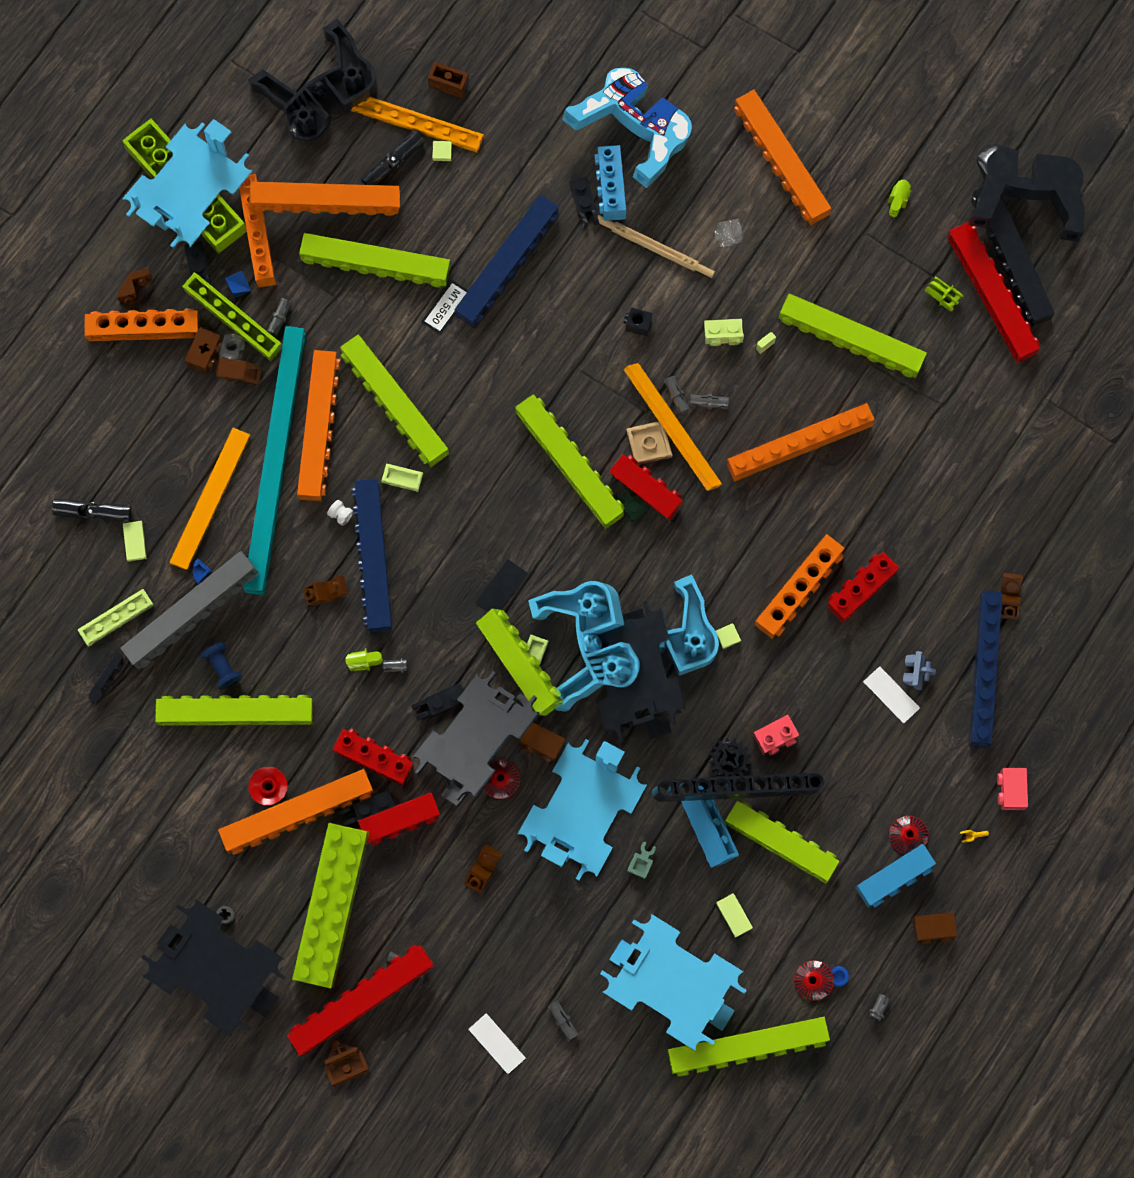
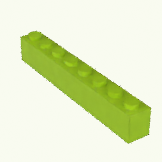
[299,233,451,288]
[779,293,927,378]
[340,334,449,467]
[515,394,625,529]
[155,695,314,726]
[667,1017,830,1077]

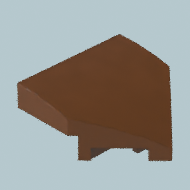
[324,1040,370,1087]

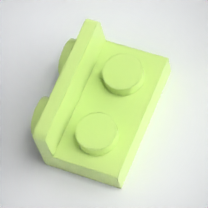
[704,319,744,346]

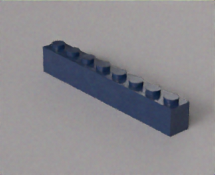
[454,194,559,327]
[352,478,392,633]
[969,590,1002,748]

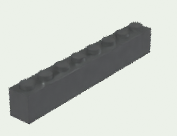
[120,551,259,669]

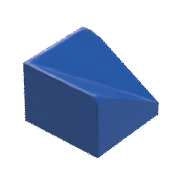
[225,271,251,299]

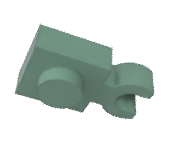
[627,842,656,879]

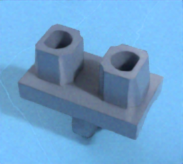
[903,651,936,690]

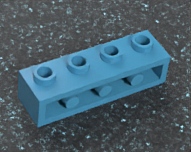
[594,145,626,221]
[681,786,739,868]
[855,844,936,908]

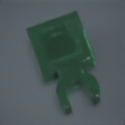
[616,487,648,522]

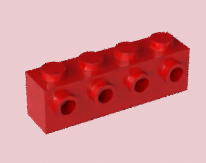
[609,454,683,521]
[827,552,899,623]
[333,729,414,786]
[358,792,440,846]

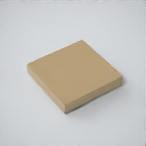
[626,421,672,465]

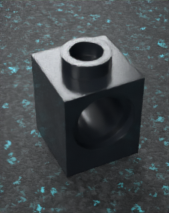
[623,308,653,336]

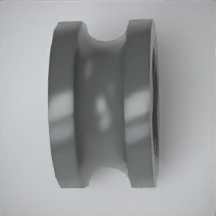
[216,906,235,925]

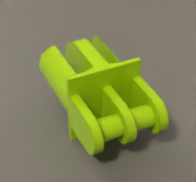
[888,180,911,218]
[924,276,963,311]
[346,648,383,671]

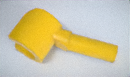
[960,830,989,843]

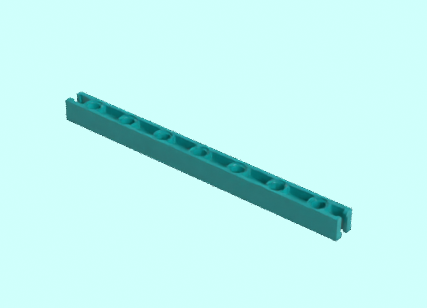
[243,326,306,595]

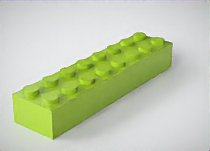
[122,119,247,254]
[292,823,370,988]

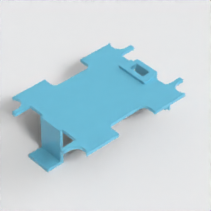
[123,119,253,248]
[518,739,647,880]
[600,914,746,1051]

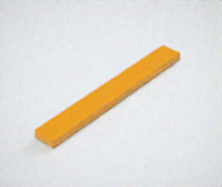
[351,97,484,153]
[624,363,722,491]
[169,428,251,571]

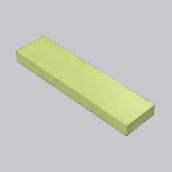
[78,589,154,647]

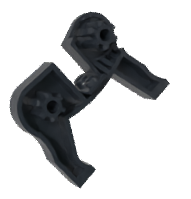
[248,19,377,141]
[969,144,1085,242]

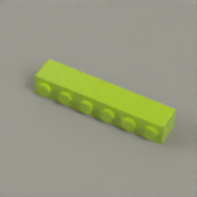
[182,272,282,361]
[476,609,563,716]
[725,801,839,884]

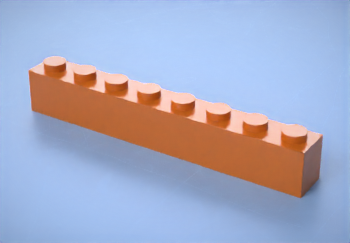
[734,90,831,225]
[249,182,400,216]
[297,350,341,502]
[727,403,875,482]
[218,769,374,855]

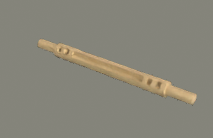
[598,215,715,278]

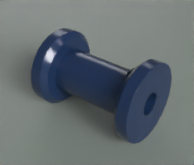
[200,643,243,690]

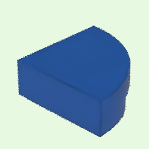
[193,559,212,585]

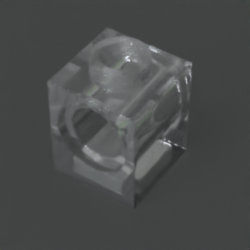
[714,219,743,247]
[219,334,245,361]

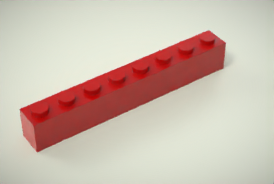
[947,222,1040,363]
[287,944,435,1056]

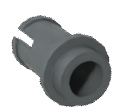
[383,658,408,673]
[869,994,891,1021]

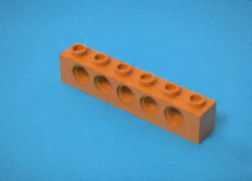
[239,174,276,288]
[85,308,200,341]
[754,534,845,639]

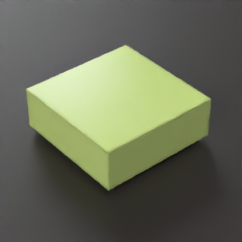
[433,141,452,161]
[756,332,776,354]
[716,623,741,649]

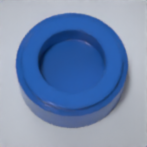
[831,966,849,987]

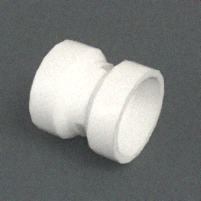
[327,500,354,526]

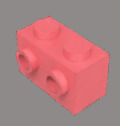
[753,715,799,756]
[997,768,1028,810]

